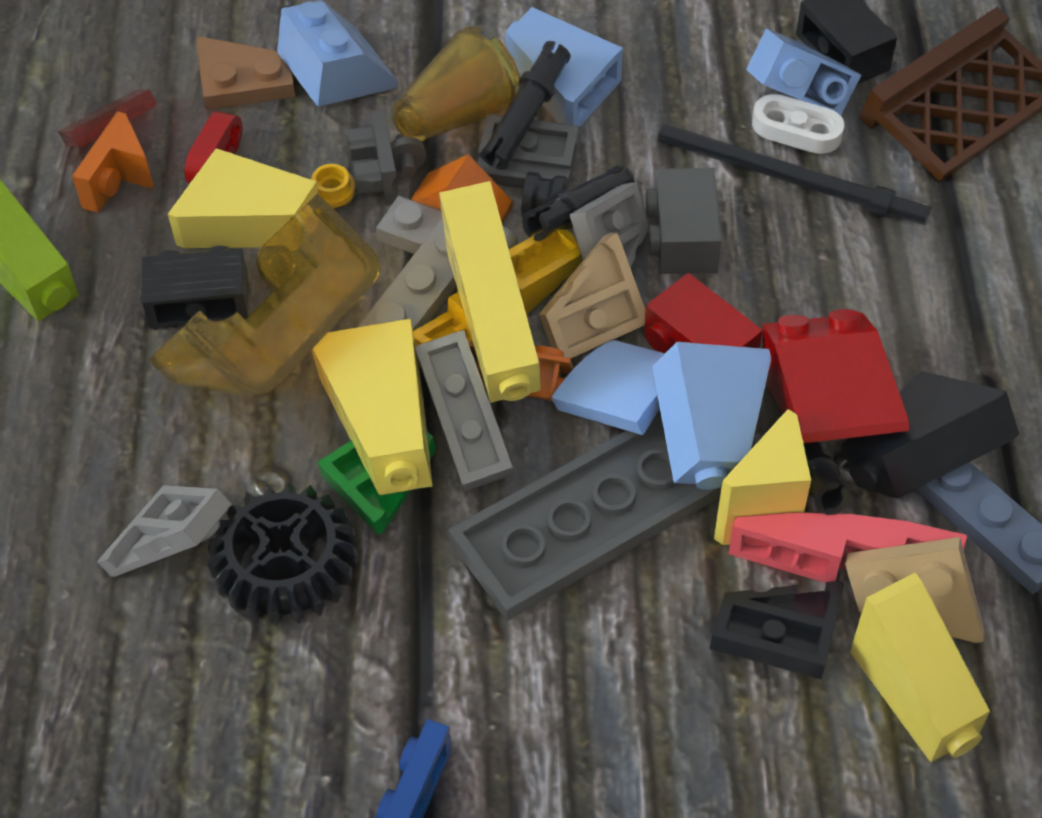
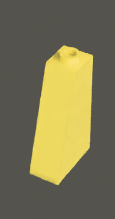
[439,181,541,403]
[309,319,433,495]

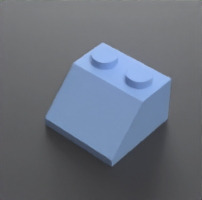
[277,0,398,107]

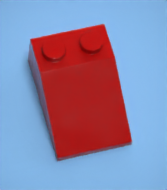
[762,309,909,443]

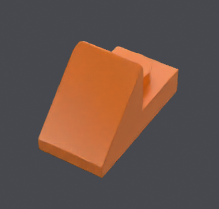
[72,111,154,213]

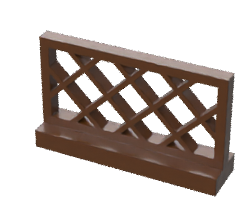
[859,7,1042,182]

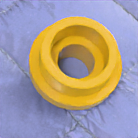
[311,164,356,208]

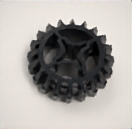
[208,481,358,627]

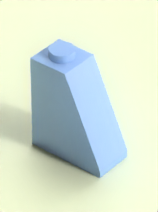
[505,7,623,128]
[652,342,771,490]

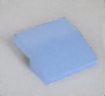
[551,340,665,435]

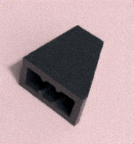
[842,371,1019,498]

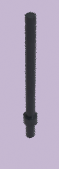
[659,124,931,225]

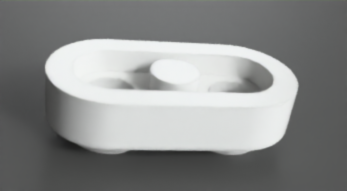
[752,94,844,154]

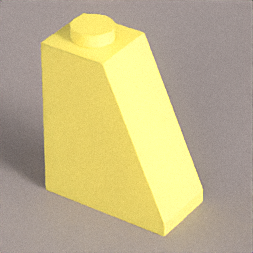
[168,148,324,249]
[850,572,990,762]

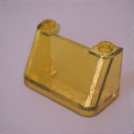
[148,193,380,398]

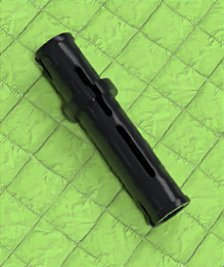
[480,41,571,170]
[522,165,635,241]

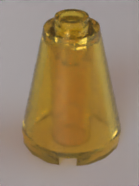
[393,26,520,141]

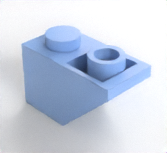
[746,28,861,116]

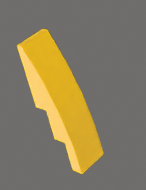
[413,229,583,355]

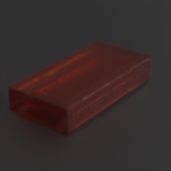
[58,89,157,147]

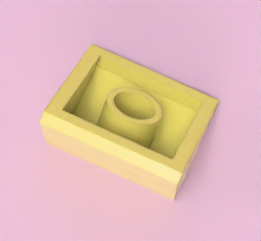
[714,409,811,545]

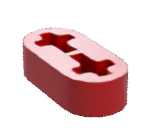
[184,111,243,184]

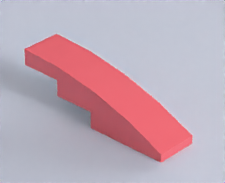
[728,512,967,583]

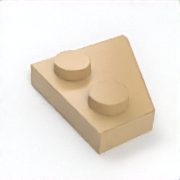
[539,233,645,358]
[845,537,984,643]

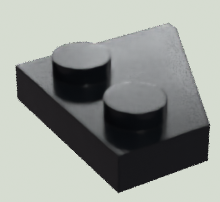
[710,581,845,679]

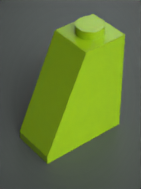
[0,179,79,322]

